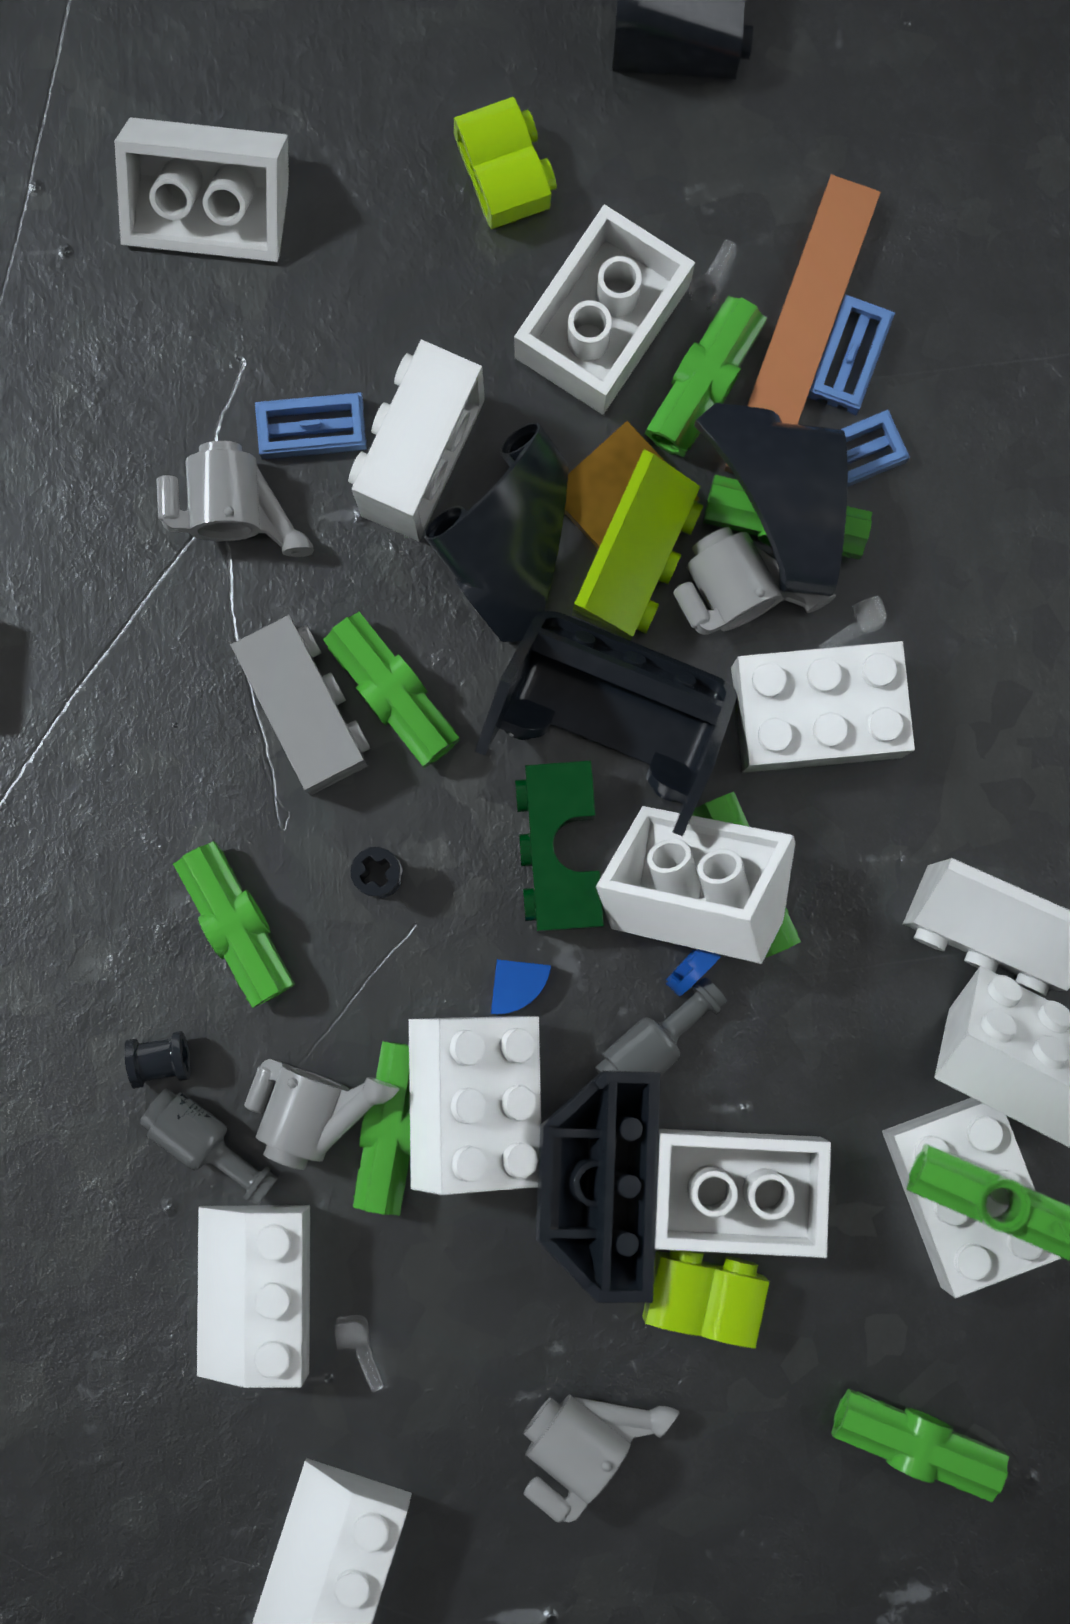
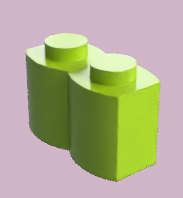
[454,97,557,229]
[642,1250,770,1349]

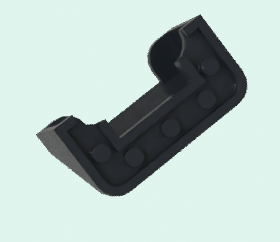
[612,0,753,79]

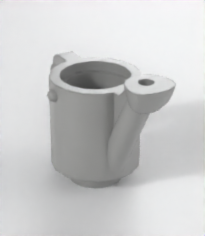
[157,441,314,557]
[673,527,836,635]
[244,1059,400,1170]
[523,1394,679,1523]

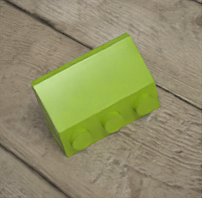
[572,449,704,641]

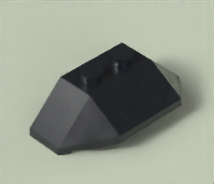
[536,1070,660,1303]

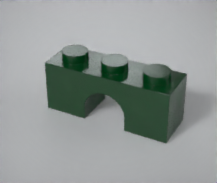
[515,761,604,932]

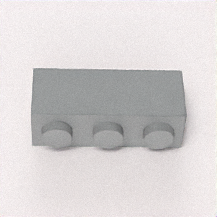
[230,615,371,795]

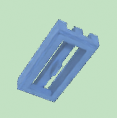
[807,294,895,415]
[255,393,367,459]
[842,410,910,487]

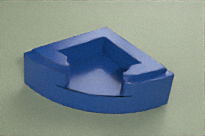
[665,948,721,997]
[491,959,551,1014]

